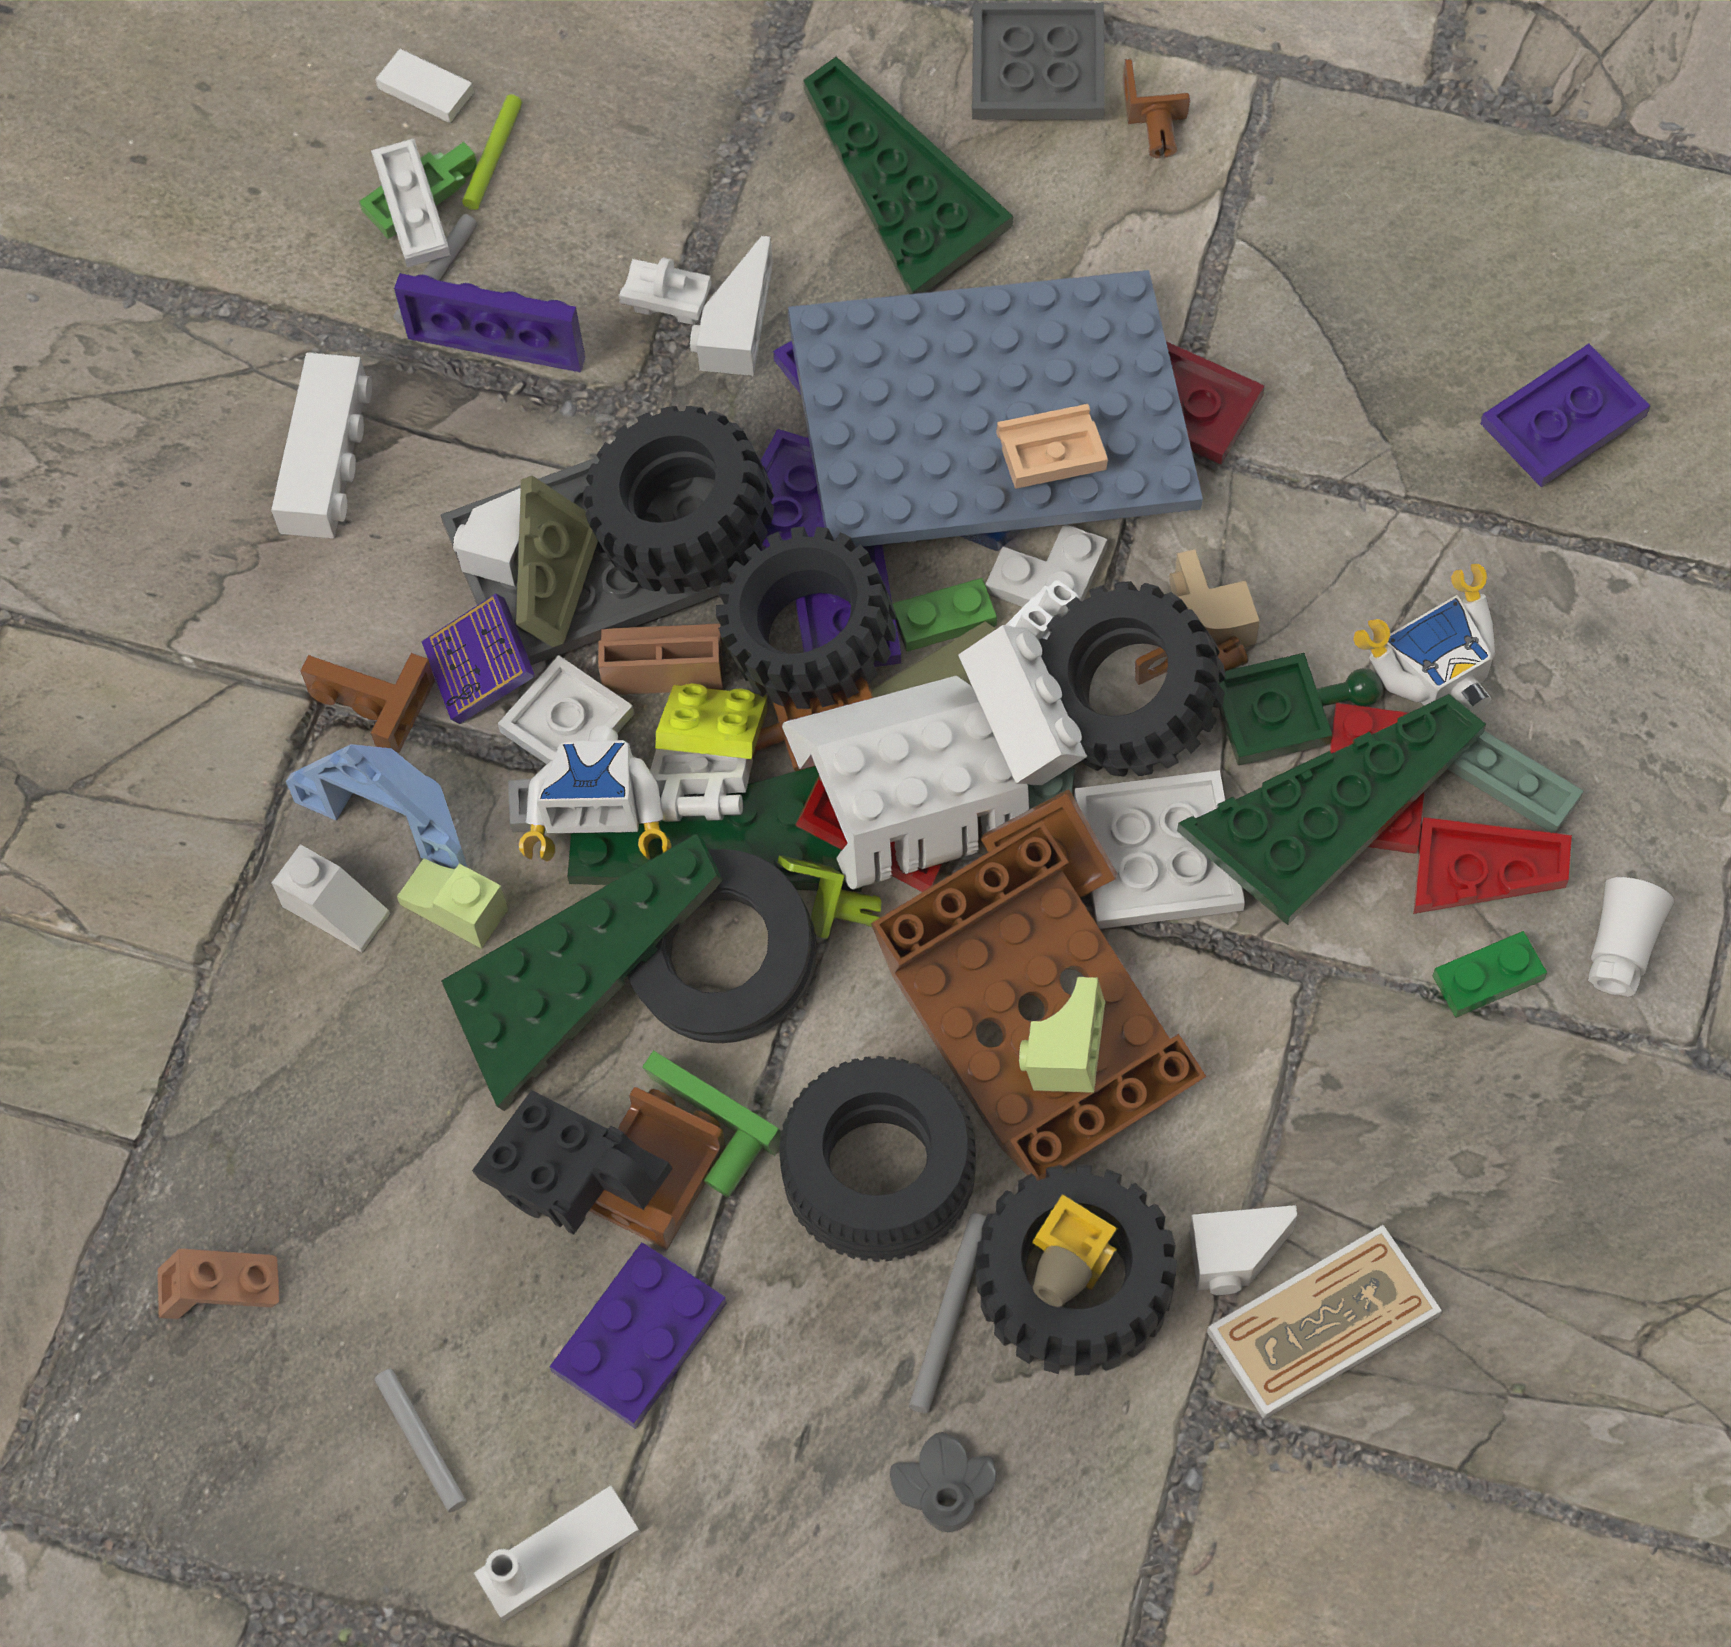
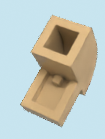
[1169,549,1260,647]

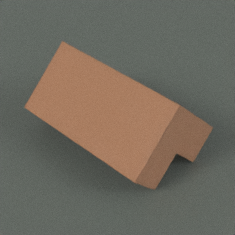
[598,624,723,695]

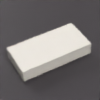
[376,49,474,123]

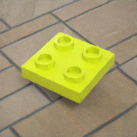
[655,683,768,759]

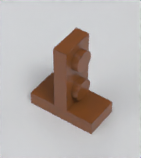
[300,653,435,754]

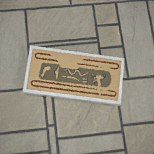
[1207,1225,1442,1419]

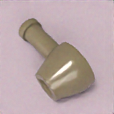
[1033,1246,1092,1307]

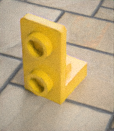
[1033,1194,1116,1298]

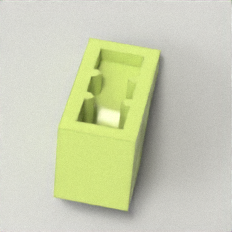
[397,858,508,949]
[1019,977,1105,1093]

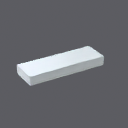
[371,138,450,267]

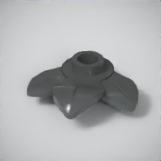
[890,1432,996,1532]

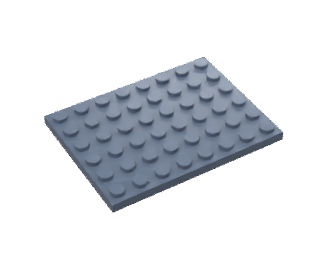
[788,270,1203,547]

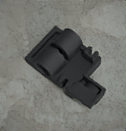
[472,1090,673,1235]

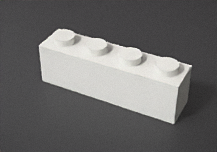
[271,353,372,539]

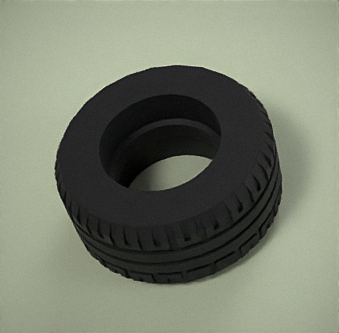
[779,1056,976,1262]

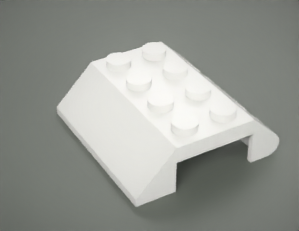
[782,676,1029,889]

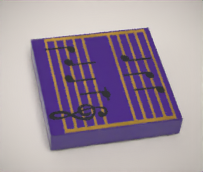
[421,593,535,724]

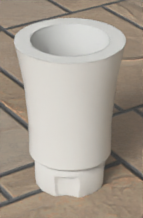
[1588,877,1674,996]

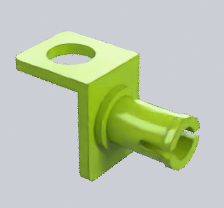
[777,855,881,939]

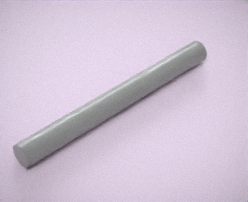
[909,1213,986,1413]

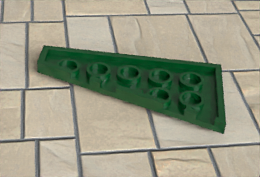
[803,56,1013,294]
[1177,694,1486,925]
[567,766,862,892]
[441,834,723,1111]

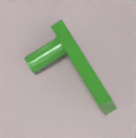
[642,1050,781,1198]

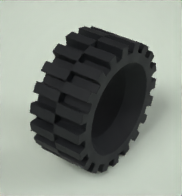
[716,526,897,709]

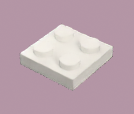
[498,655,634,764]

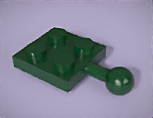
[1219,653,1383,766]

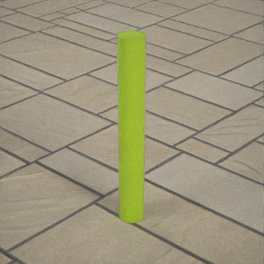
[462,94,522,210]

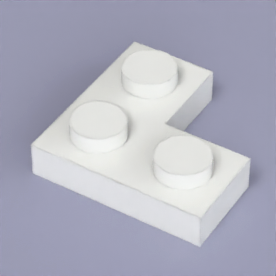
[985,524,1107,607]

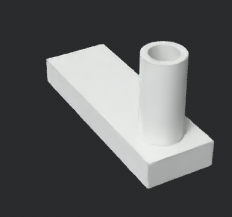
[474,1486,640,1622]

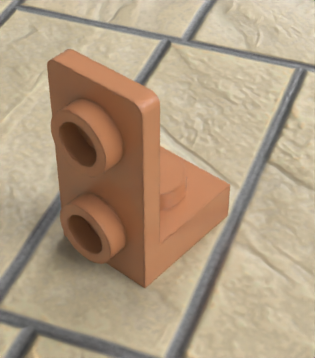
[158,1248,279,1319]

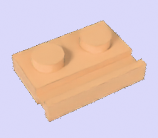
[996,404,1108,489]

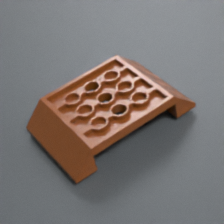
[871,820,1207,1181]

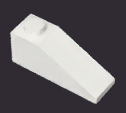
[690,236,773,376]

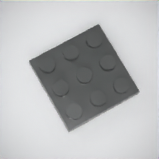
[972,2,1105,120]

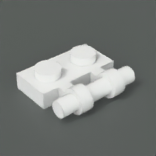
[650,749,753,822]

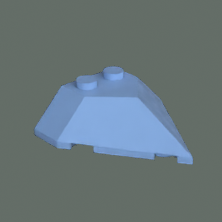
[286,744,468,869]

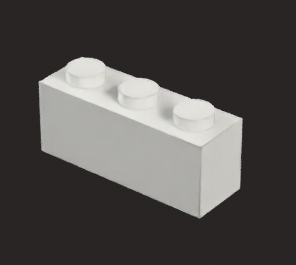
[958,625,1087,785]

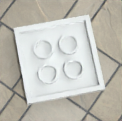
[1074,770,1245,929]

